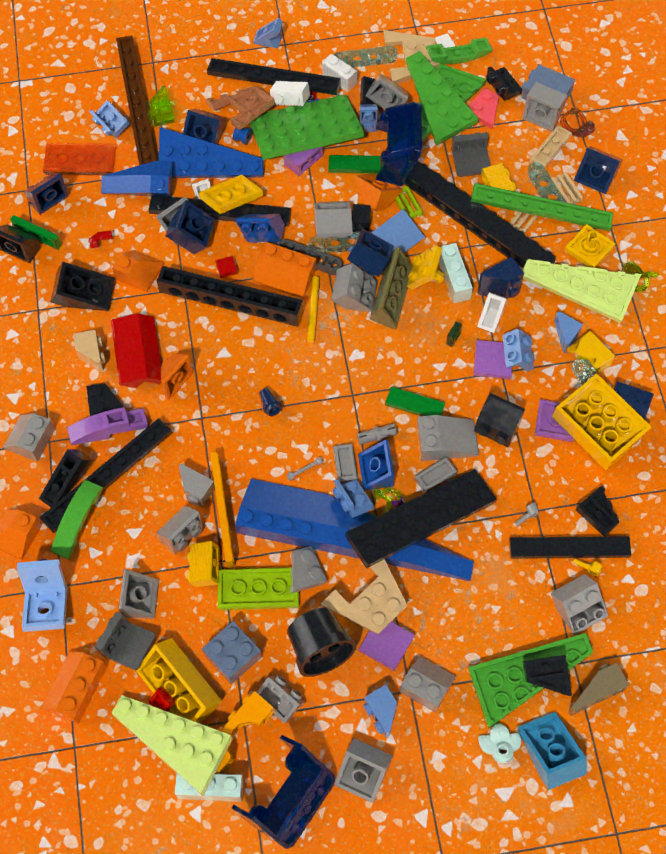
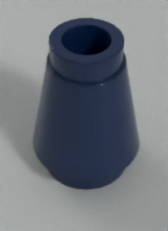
[259,388,281,416]

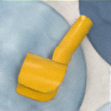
[573,558,602,577]

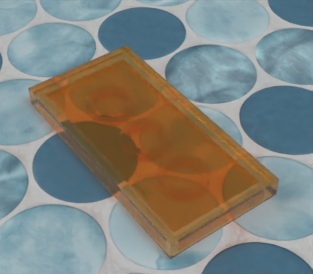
[43,143,116,175]

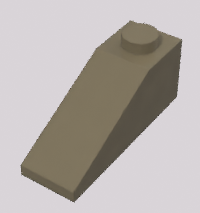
[568,663,629,716]

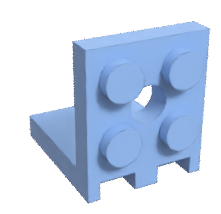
[17,559,68,632]

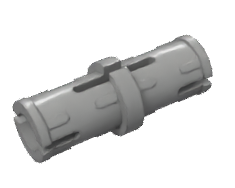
[357,423,397,445]

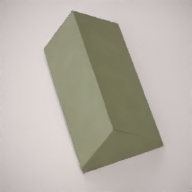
[370,247,412,329]

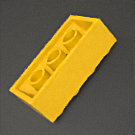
[136,638,222,724]

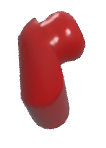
[88,230,113,249]

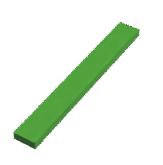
[471,183,613,231]

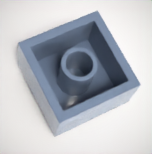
[202,621,262,685]

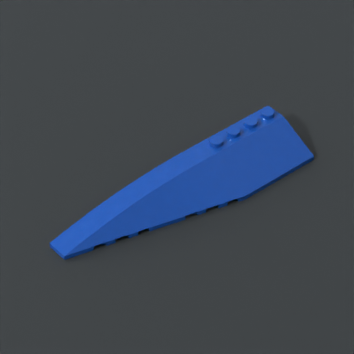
[235,479,474,581]

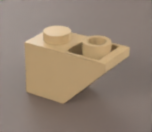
[73,330,106,371]

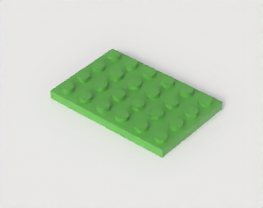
[249,94,364,160]

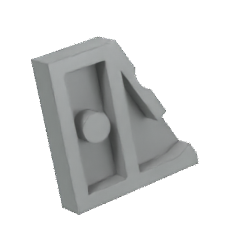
[290,546,327,594]

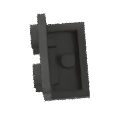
[451,132,491,177]
[95,612,156,670]

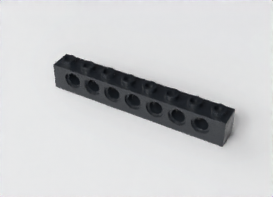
[157,266,303,327]

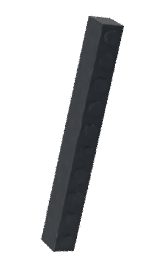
[402,160,556,268]

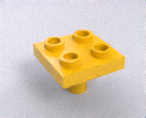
[564,224,616,268]
[407,245,445,290]

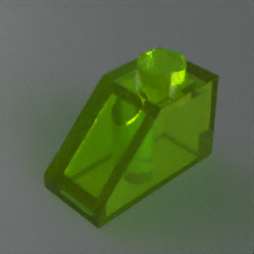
[147,86,174,127]

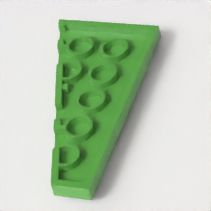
[406,51,478,145]
[468,633,593,729]

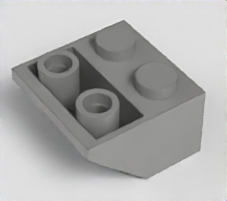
[314,202,353,239]
[331,263,377,312]
[156,506,203,555]
[551,574,608,635]

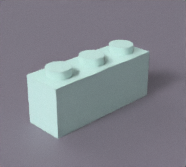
[439,243,473,303]
[175,773,244,802]

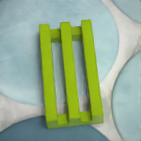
[395,186,423,219]

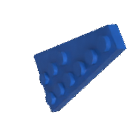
[159,127,263,178]

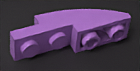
[67,407,148,445]

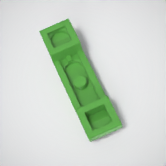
[426,38,493,64]
[51,480,103,560]

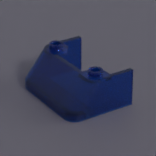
[376,101,422,186]
[232,735,335,849]

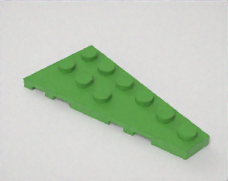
[400,63,487,147]

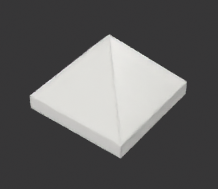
[192,179,211,200]

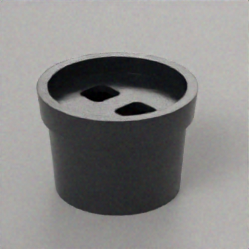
[287,608,357,677]

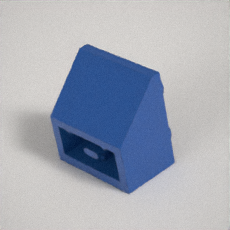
[235,214,285,243]

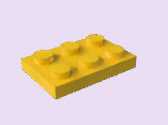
[199,175,263,214]

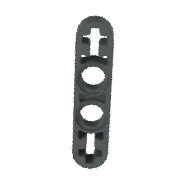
[277,239,342,275]

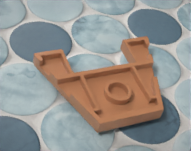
[206,86,275,130]

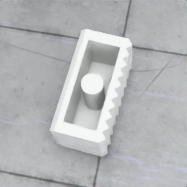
[322,54,358,92]
[270,81,310,106]

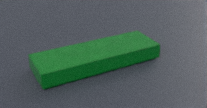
[328,155,381,174]
[10,215,62,250]
[385,387,445,416]

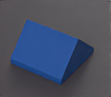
[358,440,394,490]

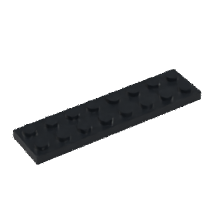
[345,469,497,568]

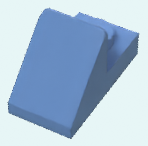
[253,18,283,48]

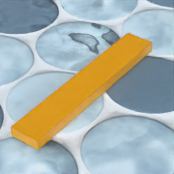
[210,452,235,569]

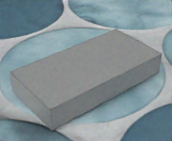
[333,444,357,484]
[414,457,458,493]

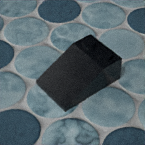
[50,262,115,311]

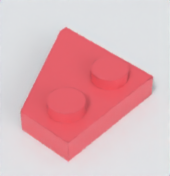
[468,88,499,129]

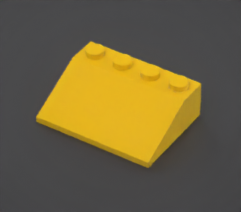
[552,373,652,471]

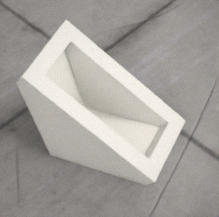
[477,292,507,333]

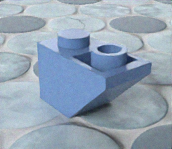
[359,104,378,132]
[363,685,397,738]

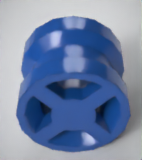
[233,127,252,145]

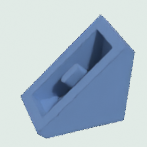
[554,312,583,353]

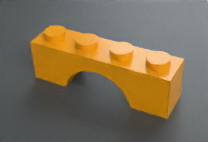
[215,691,277,774]

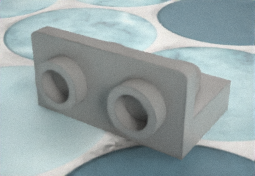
[257,675,306,724]

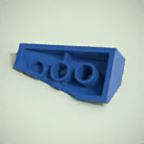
[101,161,173,197]

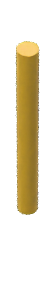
[307,276,319,343]

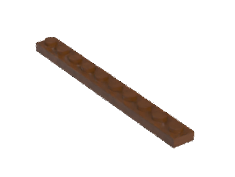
[116,35,156,165]

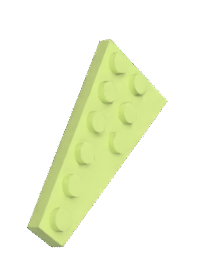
[522,259,641,323]
[112,695,233,796]

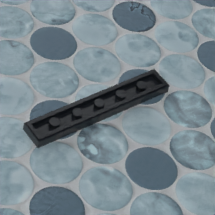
[509,536,631,559]

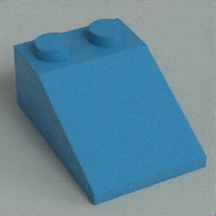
[517,712,587,790]

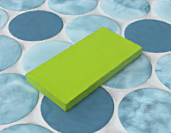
[217,568,299,610]

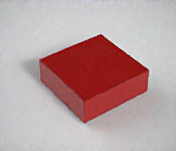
[215,256,238,278]
[148,686,176,712]

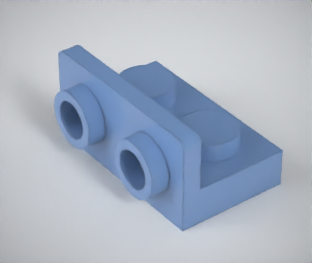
[333,479,373,518]

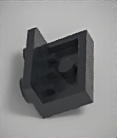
[486,66,522,101]

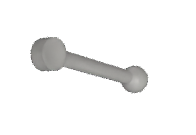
[287,457,323,481]

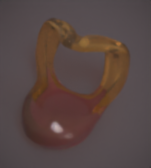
[560,107,595,137]

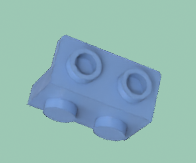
[89,100,130,138]
[503,329,534,372]

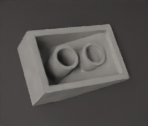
[417,415,479,461]

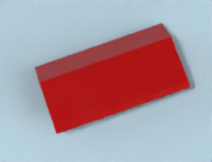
[111,313,161,388]

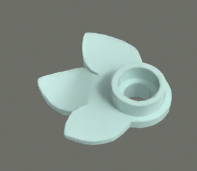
[478,723,521,764]

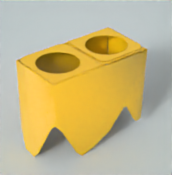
[566,331,615,377]

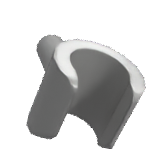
[515,503,538,526]

